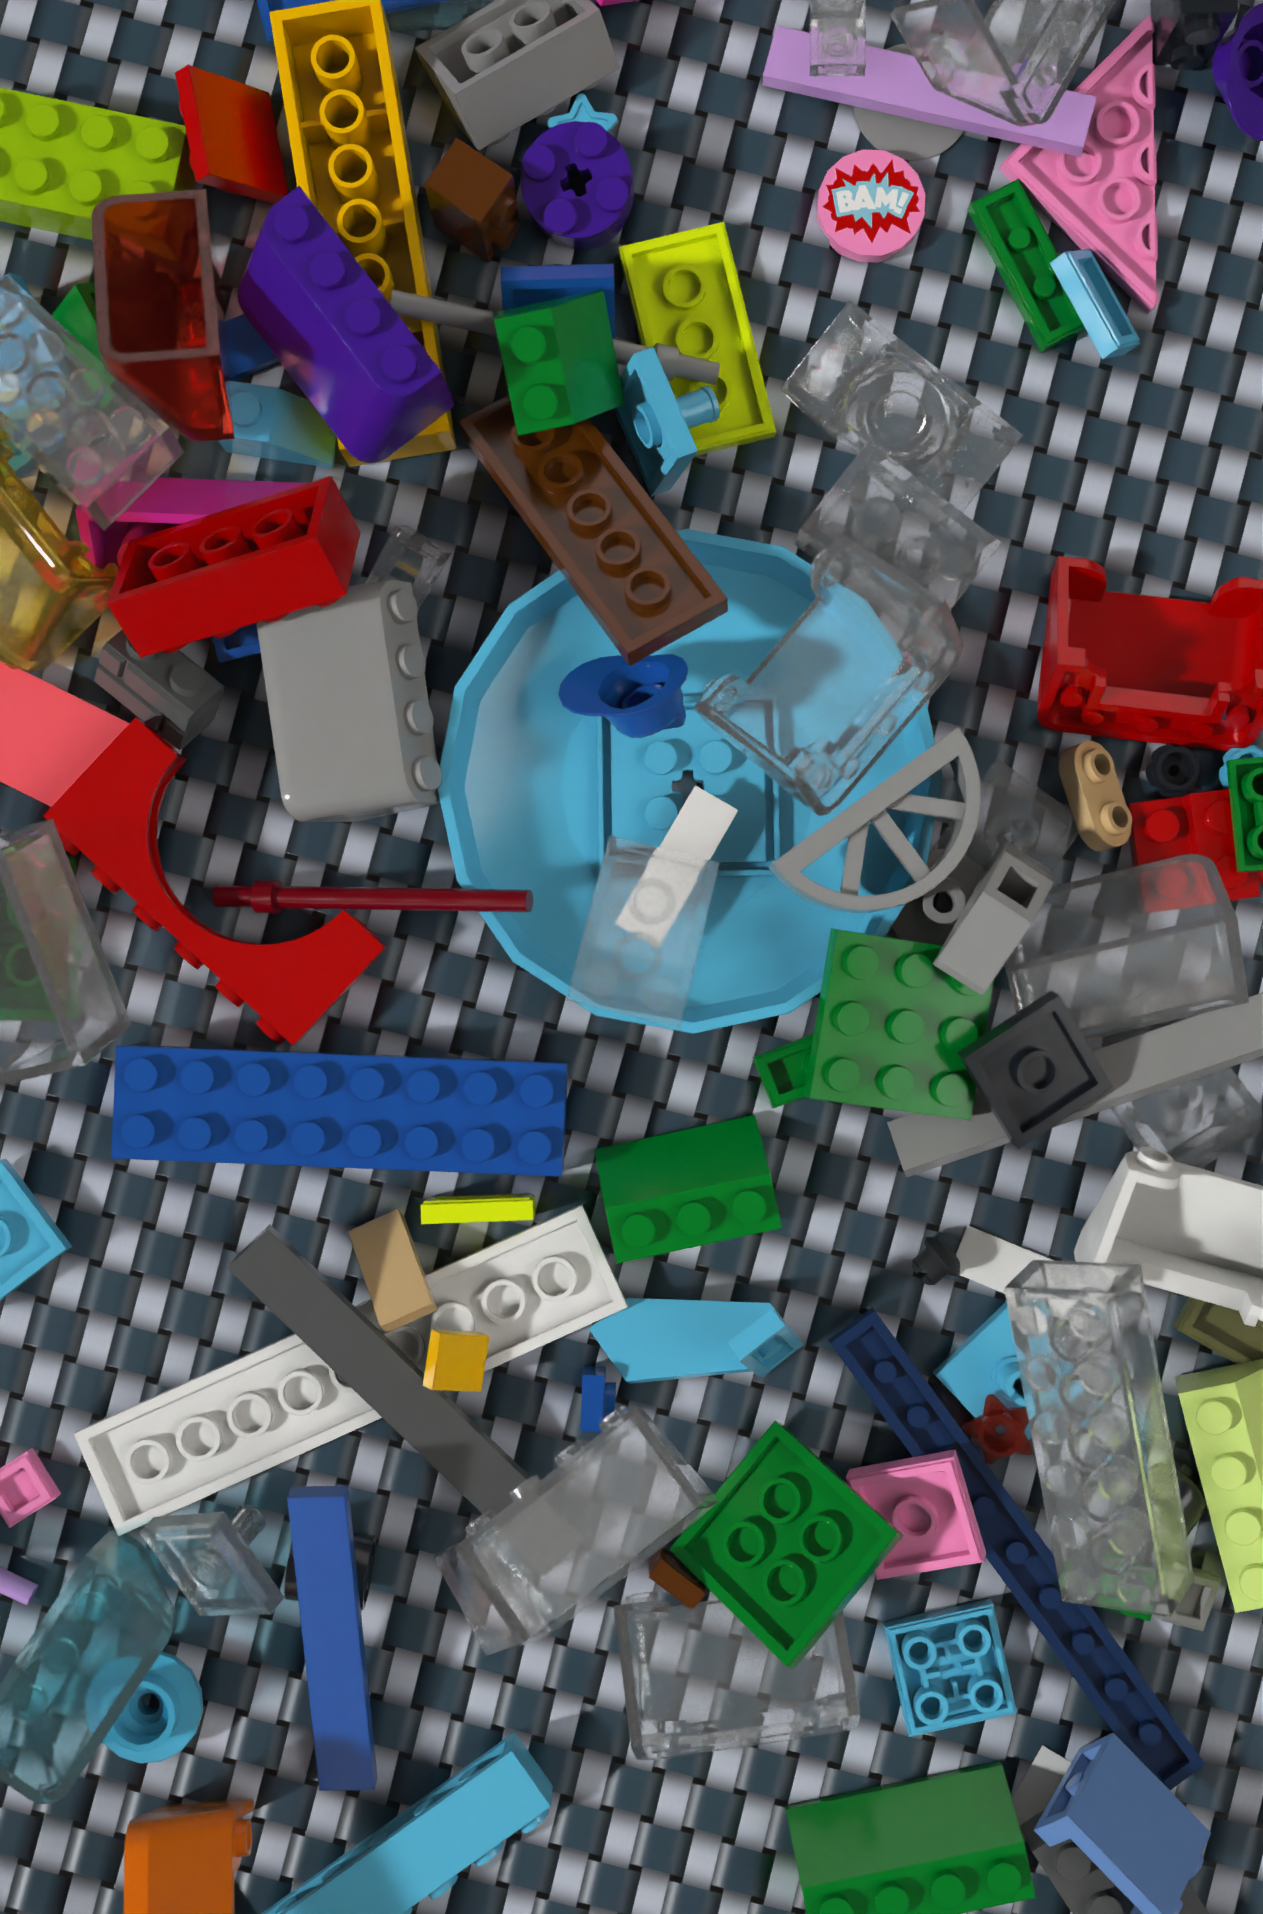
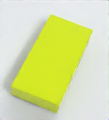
[420,1193,536,1224]

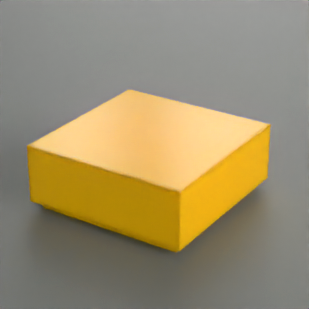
[423,1329,490,1392]

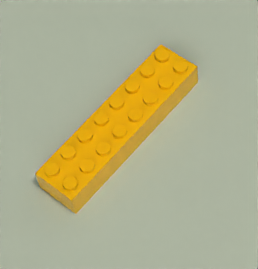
[269,0,457,467]

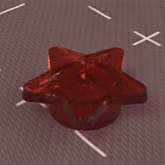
[962,1394,1033,1464]

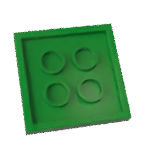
[804,928,994,1121]
[669,1420,904,1669]

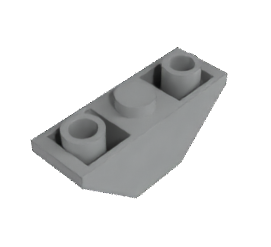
[933,840,1054,995]

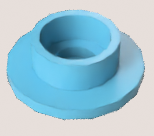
[91,1649,203,1764]

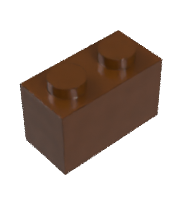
[425,137,520,263]

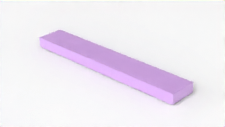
[762,25,1096,157]

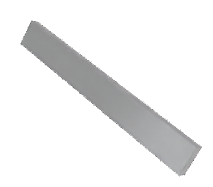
[887,992,1263,1178]

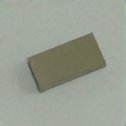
[1172,1297,1263,1364]

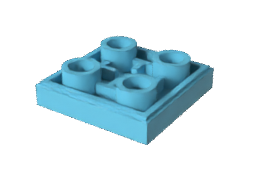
[883,1599,1017,1737]

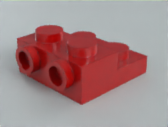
[1127,789,1263,913]

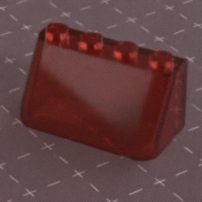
[92,189,235,442]

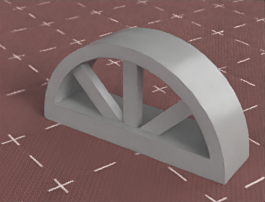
[768,727,981,913]

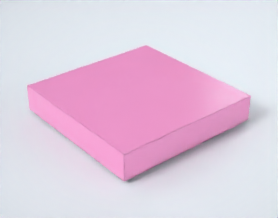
[846,1449,986,1580]

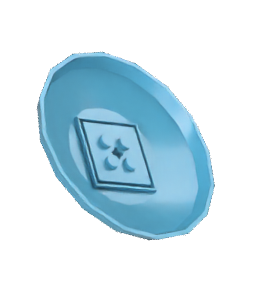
[437,529,943,1034]

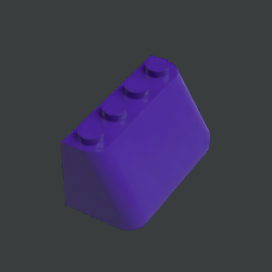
[237,186,455,463]

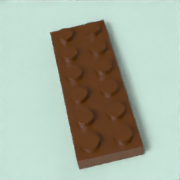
[458,395,728,666]

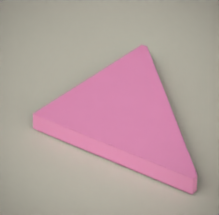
[1000,15,1159,314]

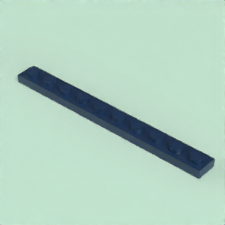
[828,1308,1205,1790]

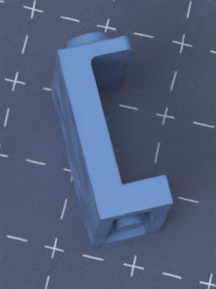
[1034,1733,1211,1914]

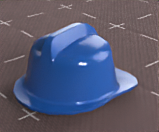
[558,654,689,738]

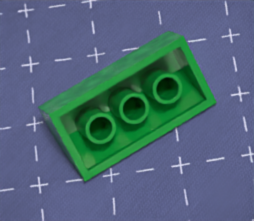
[785,1761,1036,1914]

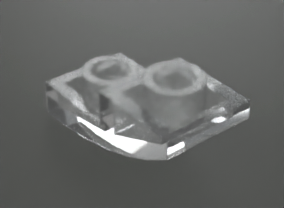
[809,0,866,76]

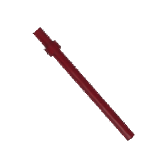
[213,880,533,913]

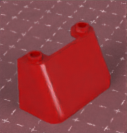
[1037,556,1263,751]

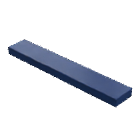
[287,1485,378,1791]

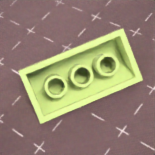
[1175,1359,1263,1613]

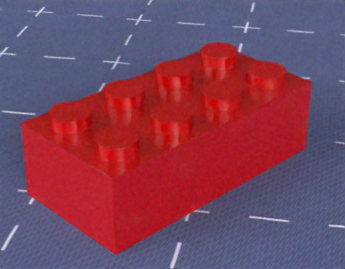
[106,476,361,658]

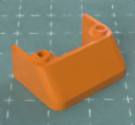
[124,1799,254,1914]

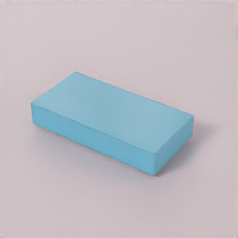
[1050,249,1140,359]

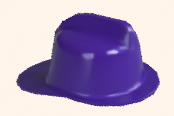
[1212,3,1263,141]

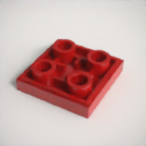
[175,65,289,204]

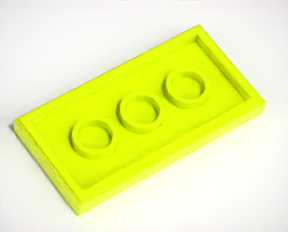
[619,222,776,456]

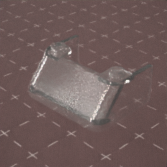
[890,0,1116,127]

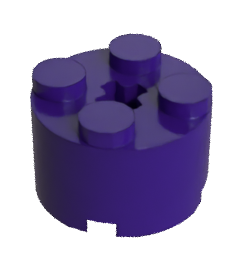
[520,121,635,250]

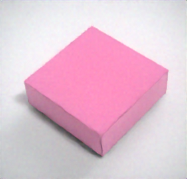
[0,1447,61,1528]

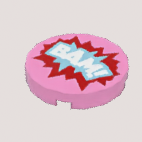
[816,149,925,263]

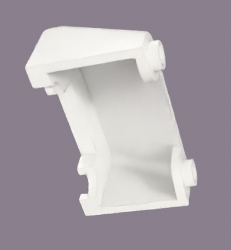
[1074,1147,1263,1327]

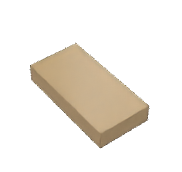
[348,1209,438,1333]

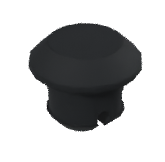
[912,1237,960,1285]

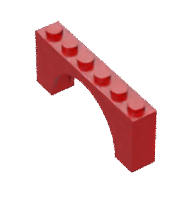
[43,717,388,1045]

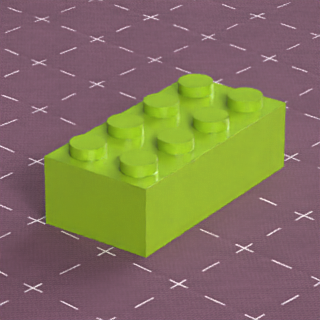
[0,87,195,258]

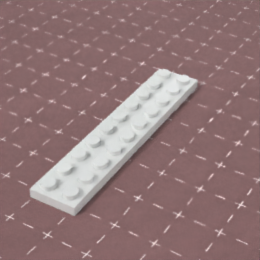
[74,1204,628,1536]

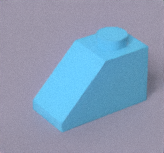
[214,379,338,468]

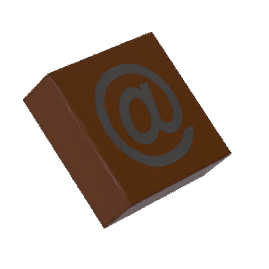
[648,1545,706,1609]

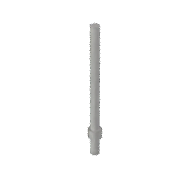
[389,289,720,385]

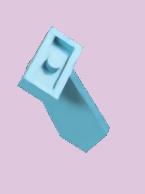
[589,1298,804,1384]

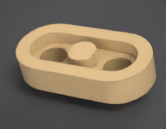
[1059,741,1132,852]

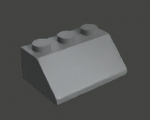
[415,0,620,151]

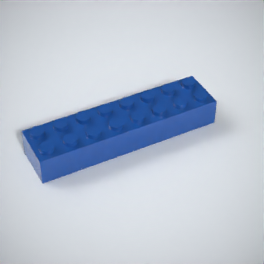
[111,1045,568,1177]

